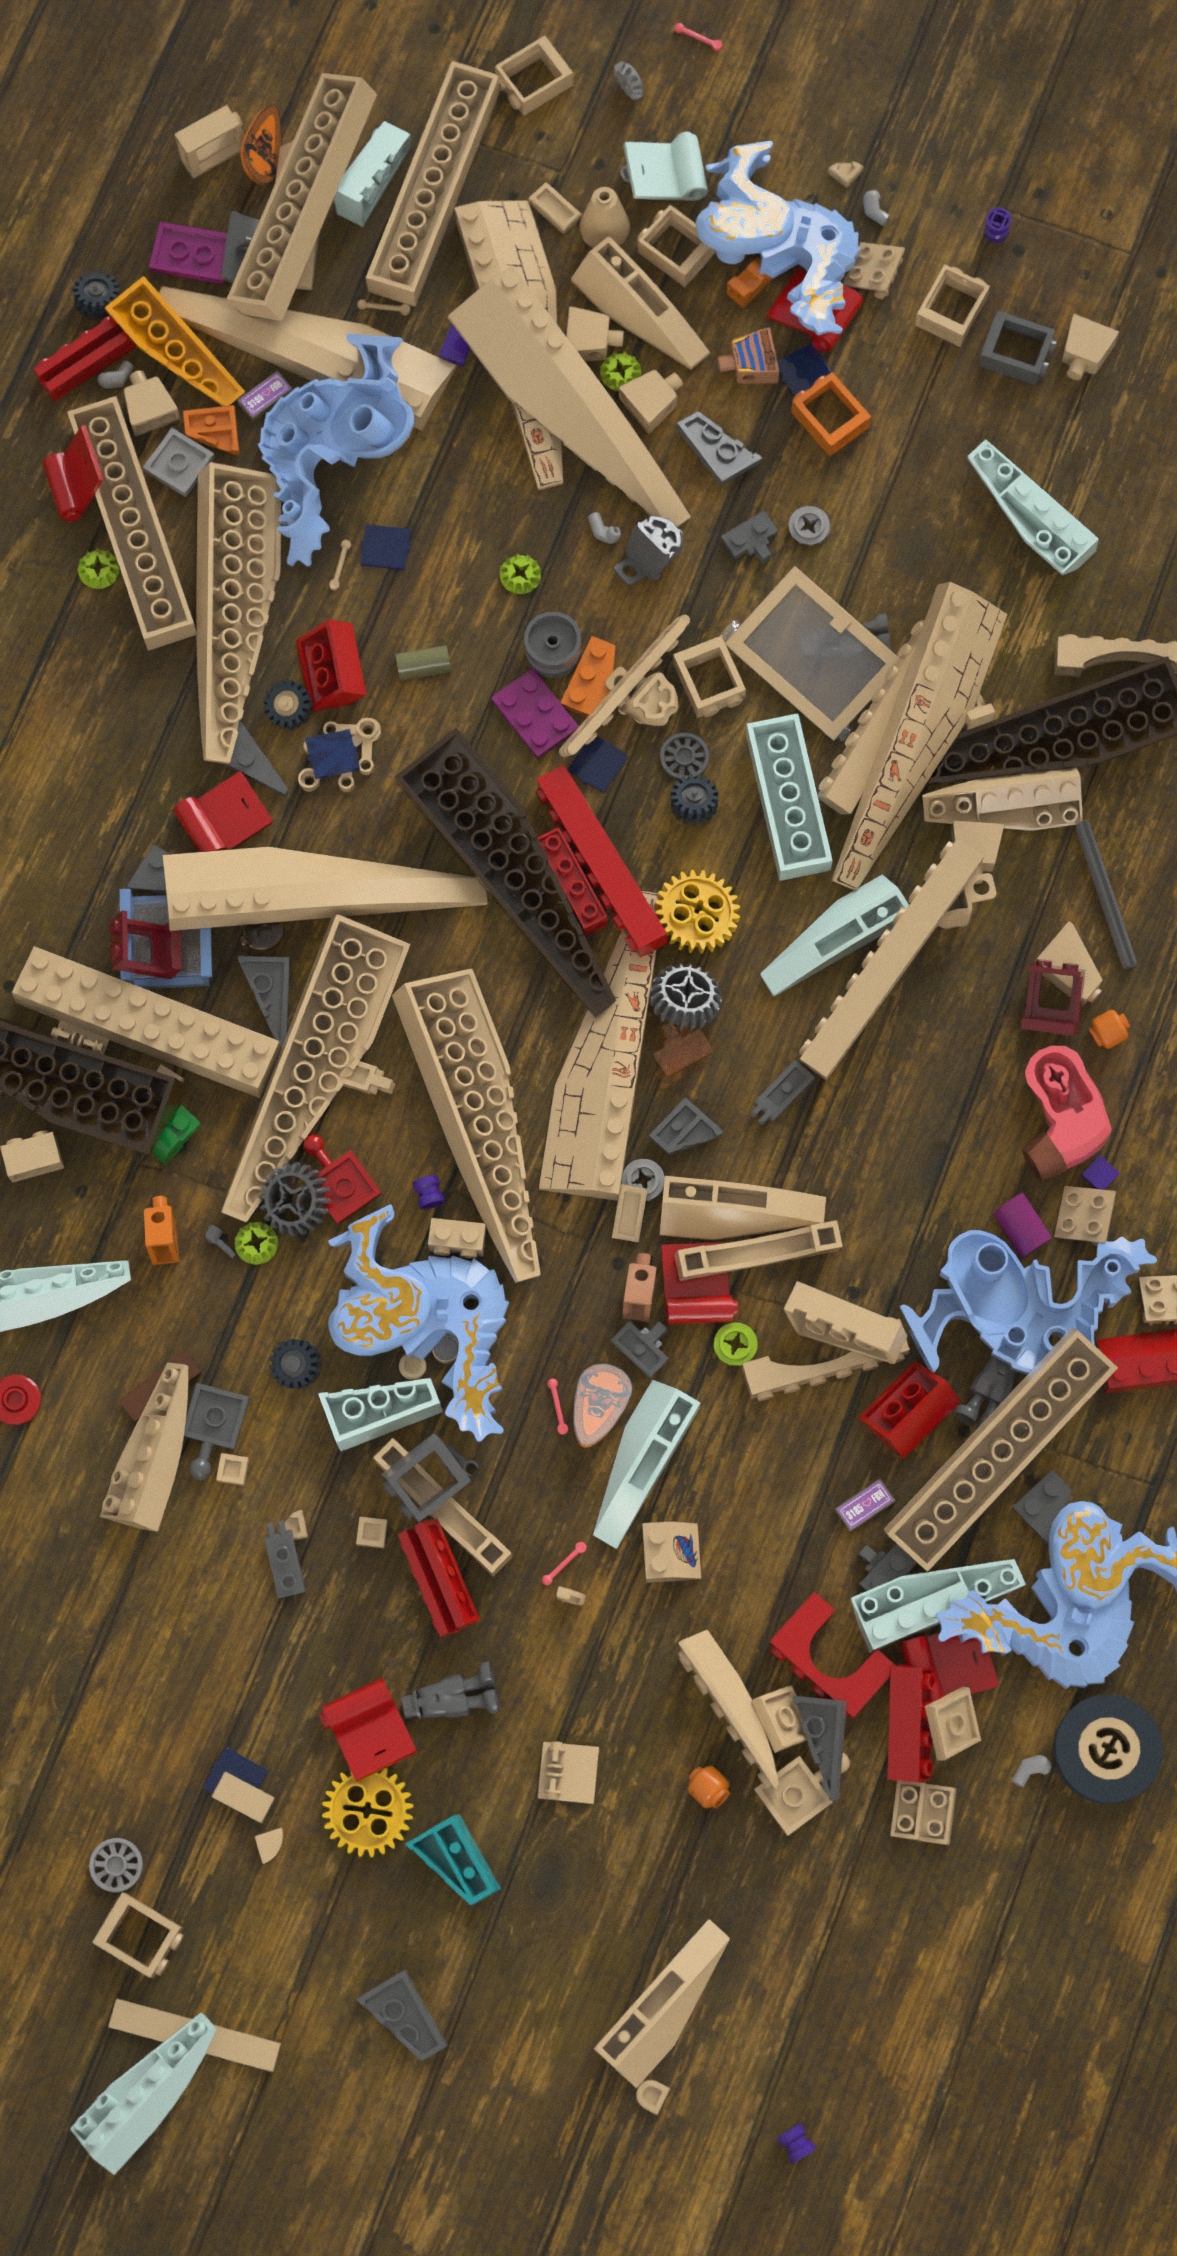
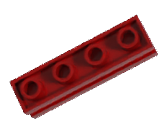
[33,316,138,402]
[538,827,608,937]
[398,1518,480,1637]
[888,1665,936,1783]

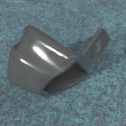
[614,516,684,585]

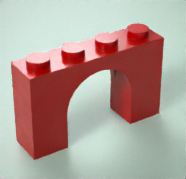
[769,1592,895,1720]

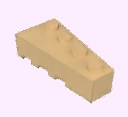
[784,1281,907,1364]

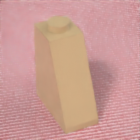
[1035,921,1102,1007]

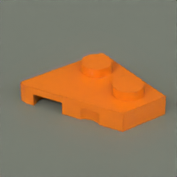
[183,405,240,455]

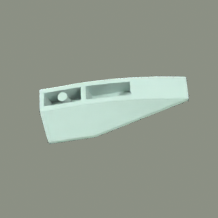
[968,439,1099,575]
[760,874,909,997]
[0,1260,131,1332]
[593,1380,701,1549]
[850,1559,1026,1653]
[70,2012,217,2175]

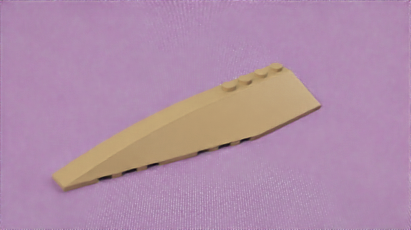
[163,847,488,931]

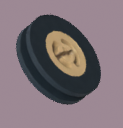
[1053,1695,1163,1805]

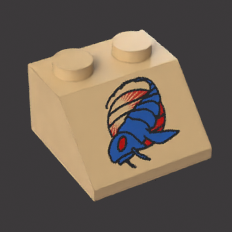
[642,1522,701,1583]

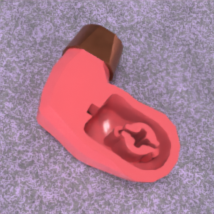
[1021,1046,1111,1182]

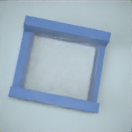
[120,889,212,989]

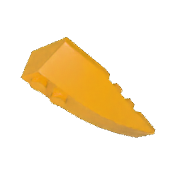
[105,276,245,407]

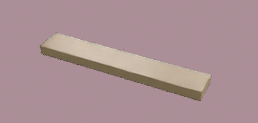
[108,1999,281,2072]

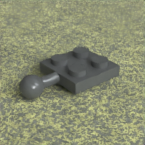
[184,1383,250,1480]

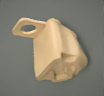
[605,667,678,726]
[938,873,996,929]

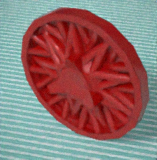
[0,1375,41,1425]

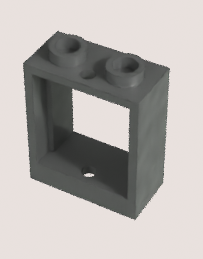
[978,311,1057,385]
[381,1434,471,1522]

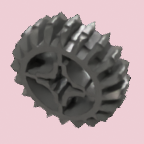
[650,962,722,1031]
[259,1162,331,1236]

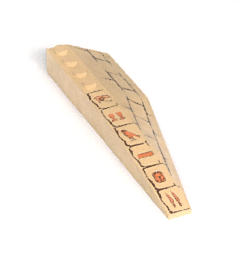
[455,201,563,491]
[832,582,1007,890]
[539,891,660,1201]

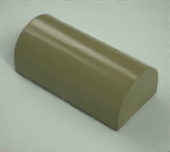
[395,645,451,681]

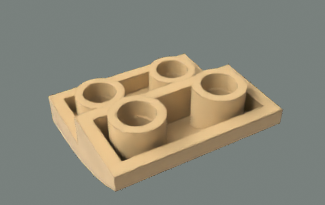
[890,1781,956,1845]

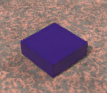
[1081,1155,1120,1190]

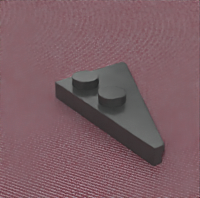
[221,721,289,798]
[238,956,290,1048]
[792,1696,847,1801]

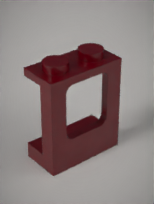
[109,910,182,980]
[1021,959,1086,1036]

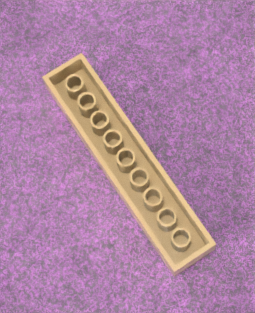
[366,61,500,307]
[227,73,377,321]
[67,396,197,651]
[799,838,984,1081]
[12,946,281,1098]
[884,1327,1118,1572]

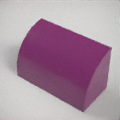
[992,1192,1052,1260]

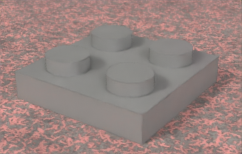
[143,428,215,497]

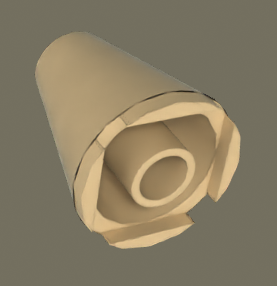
[580,187,630,248]

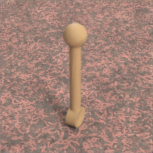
[357,299,410,315]
[329,540,351,591]

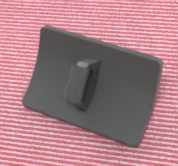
[221,211,260,283]

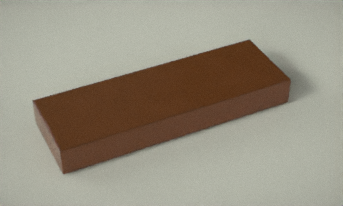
[119,1351,202,1423]

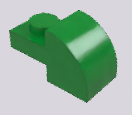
[151,1105,202,1165]

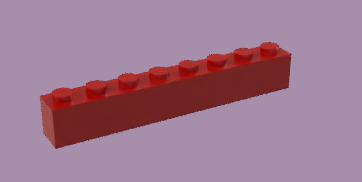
[535,765,668,958]

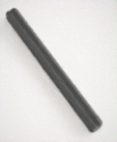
[1075,821,1137,969]

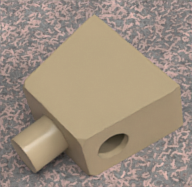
[566,307,624,361]
[1062,314,1119,380]
[619,370,683,434]
[124,371,180,436]
[951,820,1004,884]

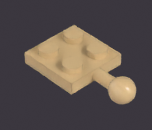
[754,1753,850,1836]

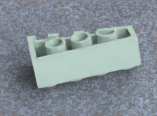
[334,121,412,227]
[318,1378,443,1451]

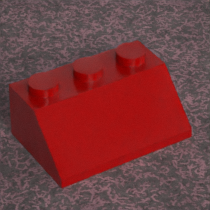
[296,619,366,712]
[1096,1329,1177,1394]
[858,1361,961,1459]

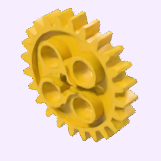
[654,870,740,954]
[322,1768,414,1857]

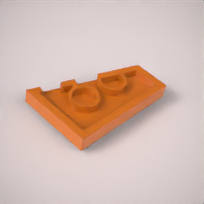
[560,636,616,726]

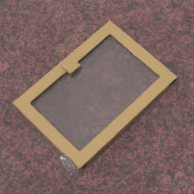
[721,566,899,742]

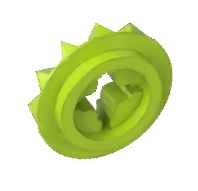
[600,352,641,391]
[77,548,119,589]
[500,554,541,594]
[235,1221,278,1265]
[714,1322,758,1366]

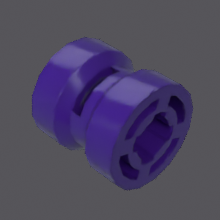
[984,207,1011,243]
[412,1175,445,1210]
[777,2123,816,2164]

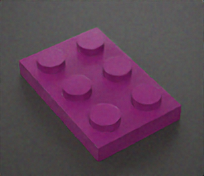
[149,222,227,285]
[491,668,579,760]

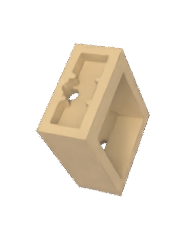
[495,36,573,116]
[175,105,245,178]
[637,205,716,287]
[915,264,990,347]
[673,635,746,718]
[92,1892,184,1978]

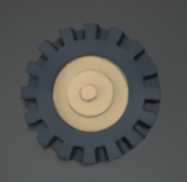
[263,680,313,729]

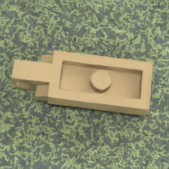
[320,1053,396,1095]

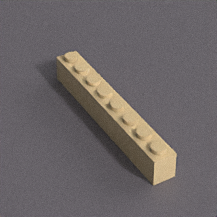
[817,620,925,815]

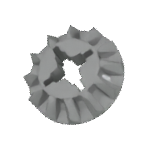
[614,61,643,100]
[788,506,830,547]
[622,1159,665,1201]

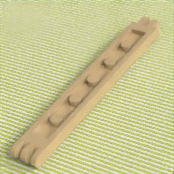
[559,615,690,757]

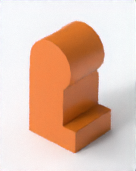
[727,258,772,308]

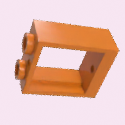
[791,372,871,457]

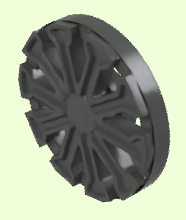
[660,733,709,781]

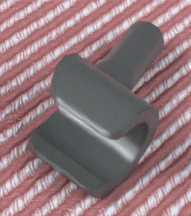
[205,1225,236,1259]
[447,1445,479,1477]

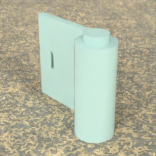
[623,132,708,200]

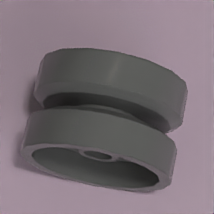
[524,612,581,678]

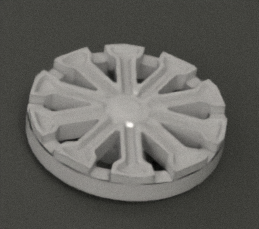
[89,1838,143,1892]

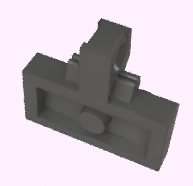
[721,511,778,565]
[611,1321,669,1379]
[858,1544,917,1592]

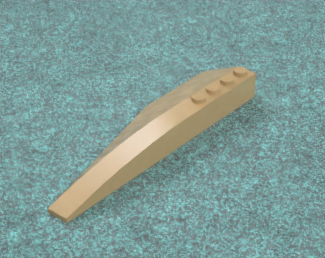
[448,265,691,528]
[159,286,456,430]
[196,462,281,764]
[221,914,410,1222]
[392,968,540,1283]

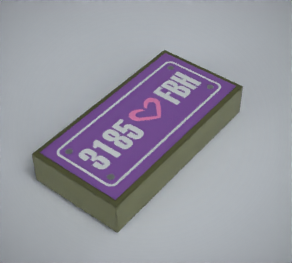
[237,371,293,422]
[834,1478,896,1532]

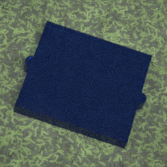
[777,343,831,397]
[360,524,411,570]
[305,729,360,779]
[567,736,629,794]
[203,1747,268,1793]

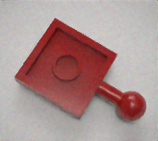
[303,1134,382,1225]

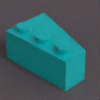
[405,1814,501,1905]

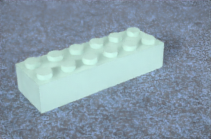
[746,714,833,881]

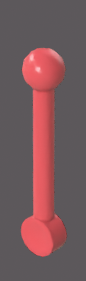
[674,23,722,51]
[547,1379,568,1435]
[542,1542,587,1586]

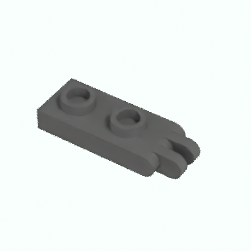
[750,1060,815,1126]
[264,1520,306,1598]

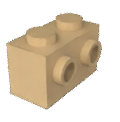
[0,1131,64,1183]
[428,1218,487,1259]

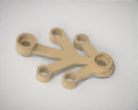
[298,718,381,792]

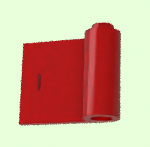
[766,269,864,352]
[42,425,104,522]
[173,771,274,852]
[661,1242,738,1325]
[900,1633,999,1702]
[319,1677,417,1782]

